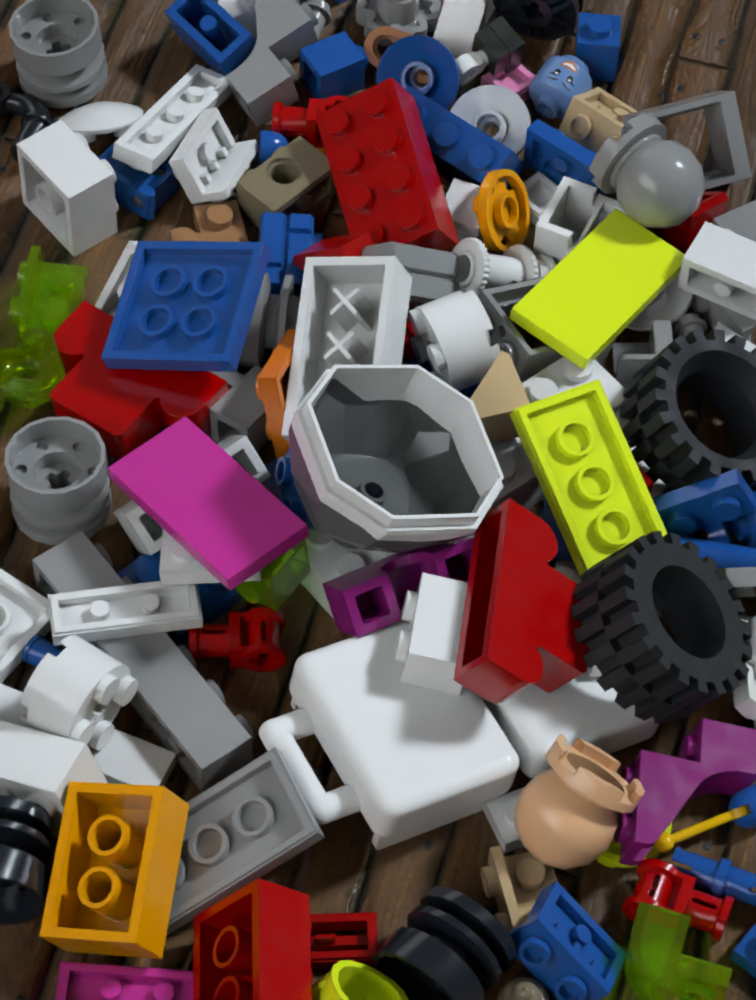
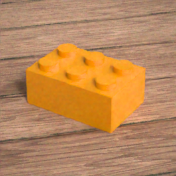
[39,781,189,959]

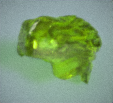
[0,329,66,409]

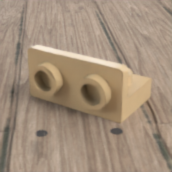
[559,87,637,153]
[481,846,558,961]

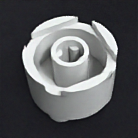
[408,288,501,391]
[20,635,139,751]

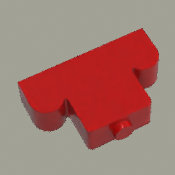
[50,300,229,460]
[454,498,589,703]

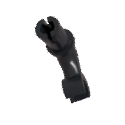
[0,81,53,162]

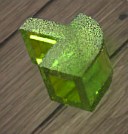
[625,902,733,1000]

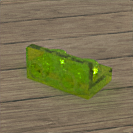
[9,245,88,347]

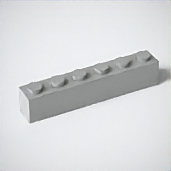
[32,531,255,792]

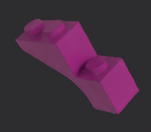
[614,718,756,866]

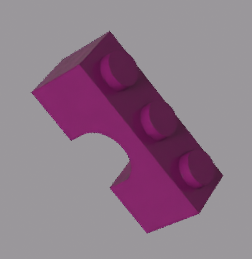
[322,535,474,638]

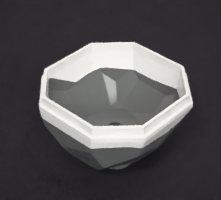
[288,364,504,553]

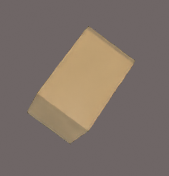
[470,350,530,443]

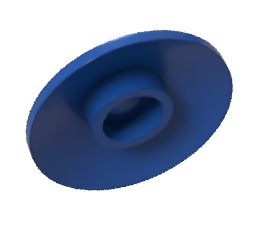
[376,35,460,110]

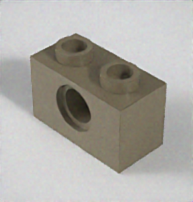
[237,136,337,228]

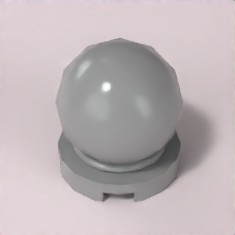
[589,113,705,229]

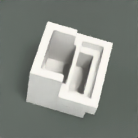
[533,176,629,265]

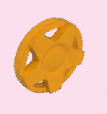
[473,169,530,253]

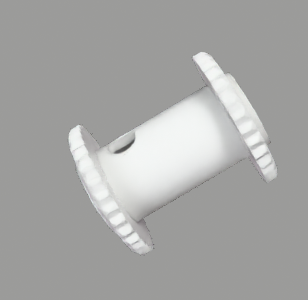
[452,237,539,296]

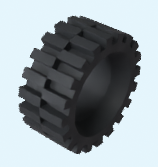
[619,329,756,494]
[571,531,752,724]

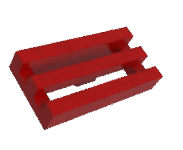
[310,912,379,970]

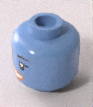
[529,54,592,119]

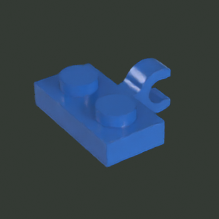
[652,468,756,544]

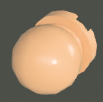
[514,734,645,870]

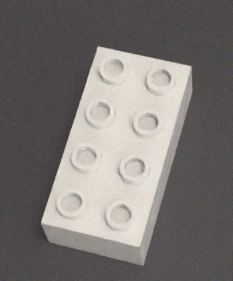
[281,256,412,443]

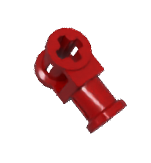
[271,95,349,148]
[189,607,286,672]
[622,858,735,943]

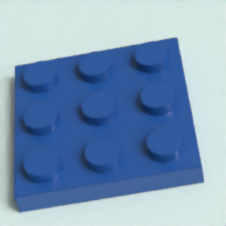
[101,241,271,372]

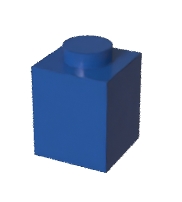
[574,12,621,82]
[299,31,368,99]

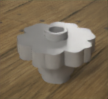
[355,0,441,46]

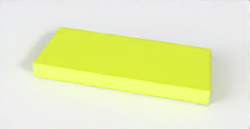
[509,208,685,370]
[509,379,668,576]

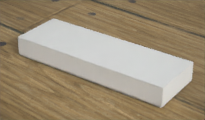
[47,581,203,646]

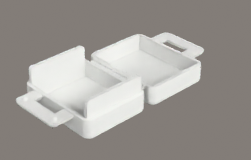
[259,565,659,850]

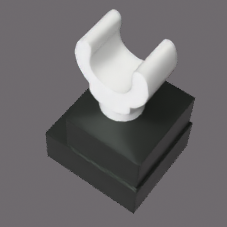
[455,15,525,86]

